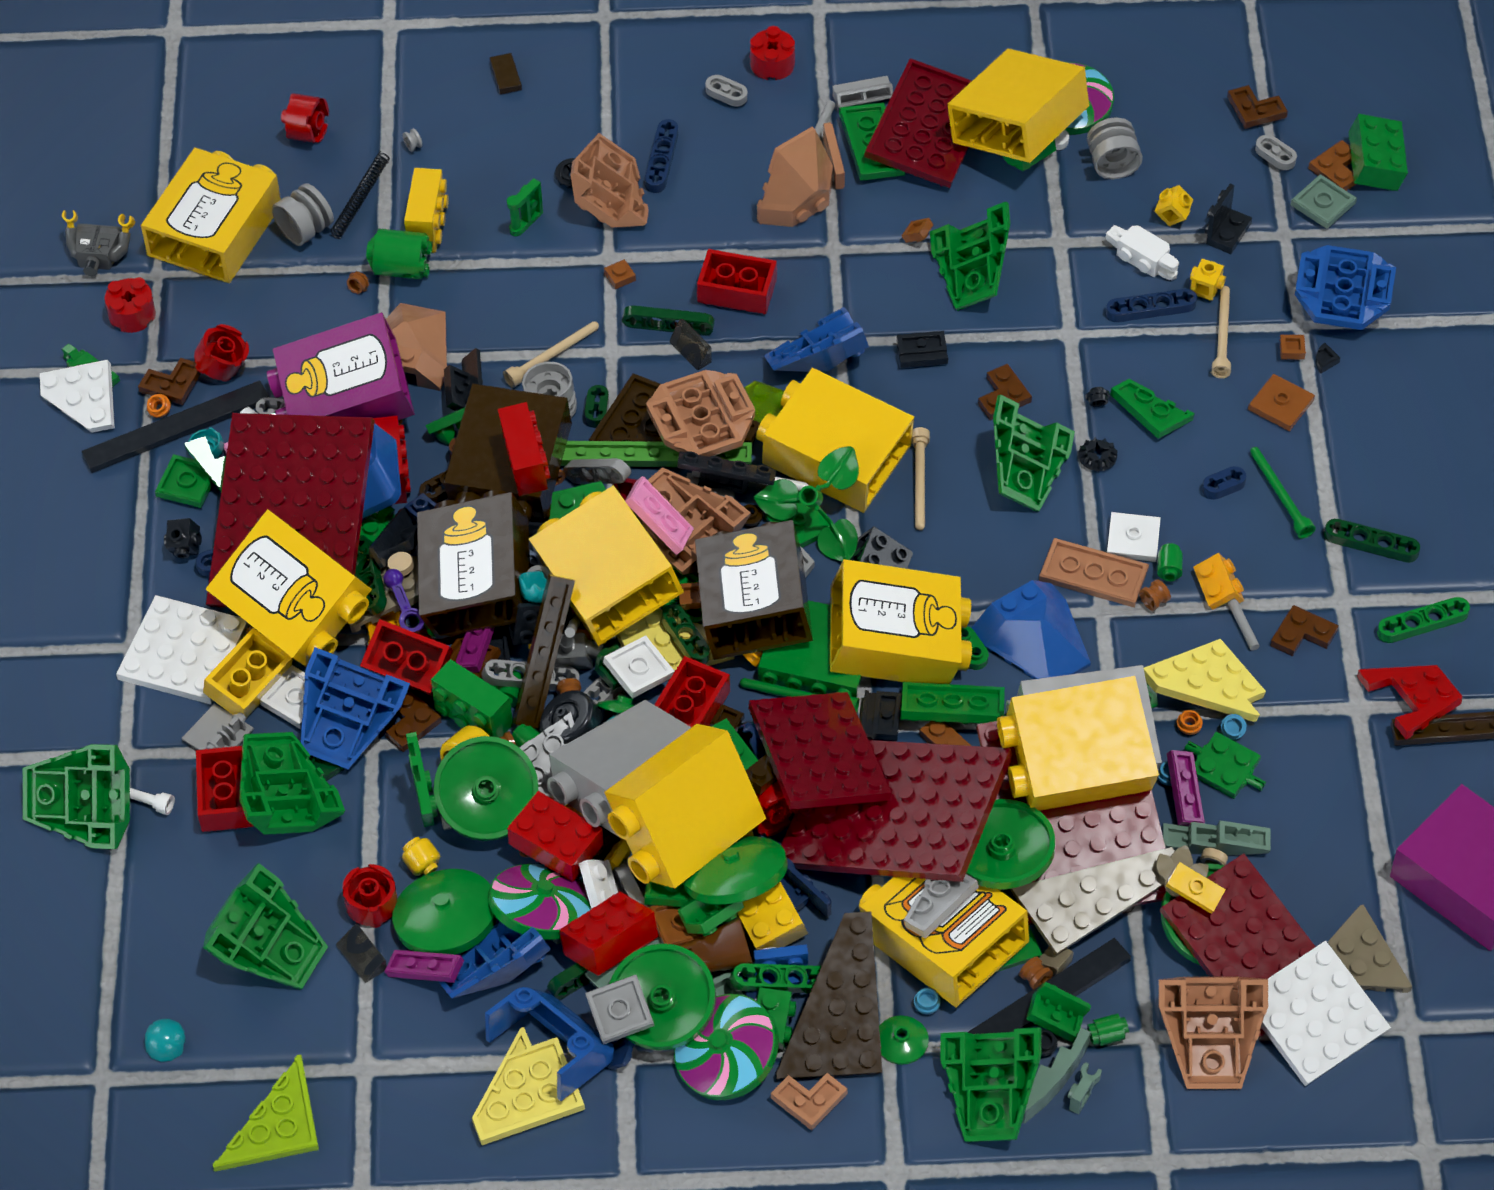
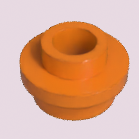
[147,394,171,418]
[1177,710,1203,735]

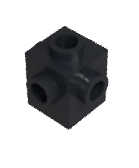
[164,518,202,558]

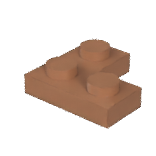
[771,1073,848,1130]

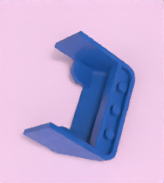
[362,423,401,519]
[485,987,614,1101]

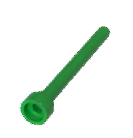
[1250,447,1316,539]
[740,678,860,713]

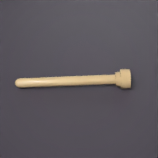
[1212,286,1231,378]
[503,321,599,388]
[911,427,930,530]

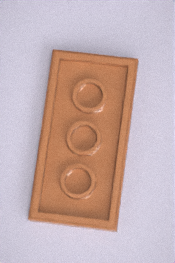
[1039,538,1149,608]

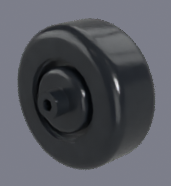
[540,690,602,744]

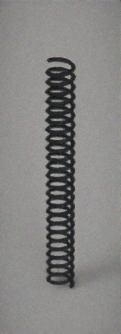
[330,150,390,239]

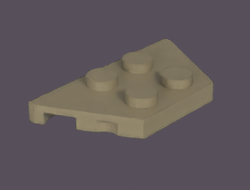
[1328,905,1412,993]

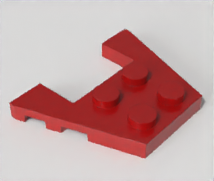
[1357,665,1463,739]

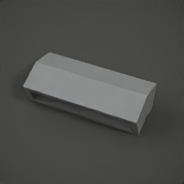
[833,76,893,108]

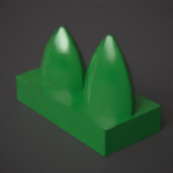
[425,408,465,446]

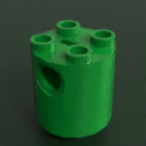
[366,228,433,279]

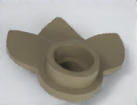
[1156,845,1209,897]

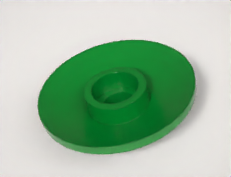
[597,695,634,714]
[879,1015,929,1065]

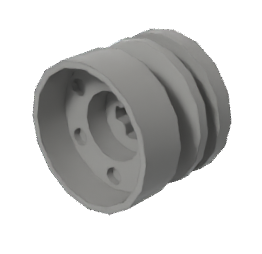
[1087,117,1143,179]
[272,183,334,246]
[522,362,577,418]

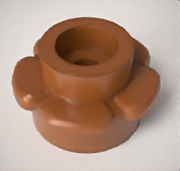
[347,271,369,294]

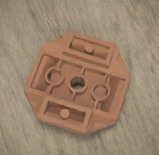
[646,370,755,457]

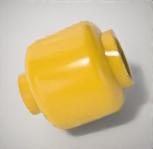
[402,837,441,876]

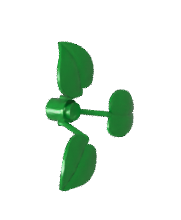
[754,446,859,561]

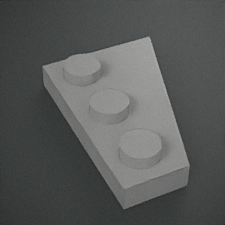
[904,874,979,939]

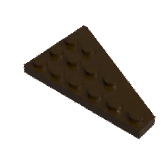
[589,373,760,443]
[776,912,882,1080]

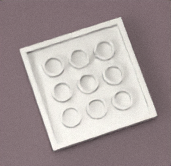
[116,595,249,704]
[1261,941,1391,1086]

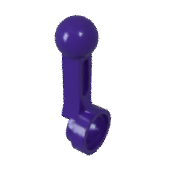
[383,569,425,633]

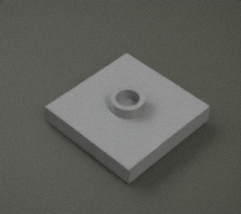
[585,975,655,1045]

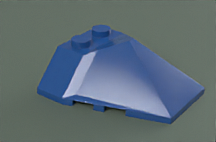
[764,307,869,372]
[971,580,1091,679]
[301,647,410,770]
[438,919,551,998]

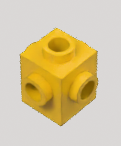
[1154,185,1194,226]
[1190,259,1226,301]

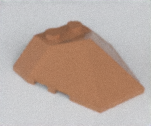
[757,127,833,227]
[571,133,649,227]
[386,303,447,391]
[638,468,751,575]
[1159,977,1268,1089]

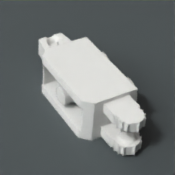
[1106,225,1179,281]

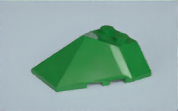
[930,201,1010,310]
[993,394,1075,512]
[240,732,345,835]
[23,744,130,849]
[203,863,328,990]
[940,1028,1041,1142]

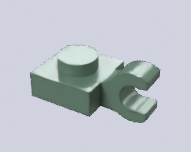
[1068,1062,1102,1114]

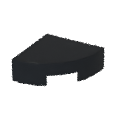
[1316,343,1340,373]

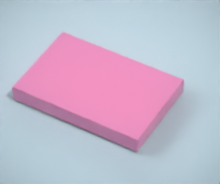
[625,476,693,555]

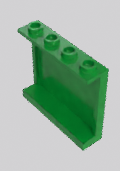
[758,600,862,697]

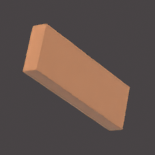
[823,122,845,190]

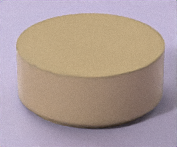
[387,552,414,576]
[1200,848,1228,866]

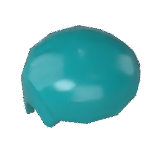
[188,427,224,459]
[518,571,547,603]
[145,1019,186,1062]

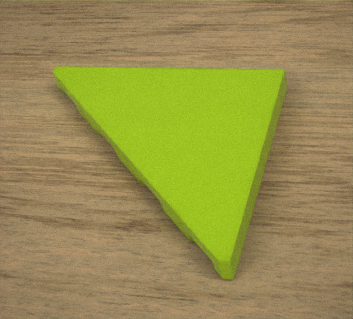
[213,1054,319,1172]

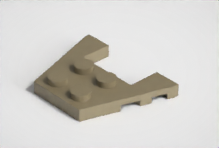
[350,556,419,633]

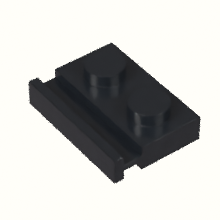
[896,331,948,368]
[861,690,902,741]

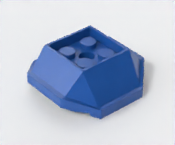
[1295,245,1396,330]

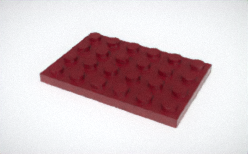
[864,58,972,188]
[748,692,891,810]
[1159,853,1316,1038]

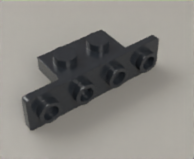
[444,348,483,411]
[677,451,776,494]
[369,508,418,569]

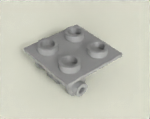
[182,703,254,750]

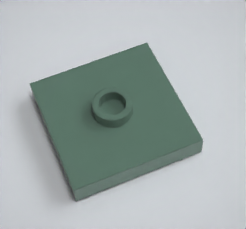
[1291,174,1357,229]

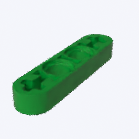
[1377,597,1470,643]
[730,963,822,993]

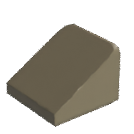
[1039,946,1074,976]

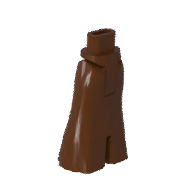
[680,918,753,973]

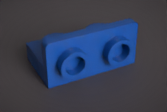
[754,944,810,985]

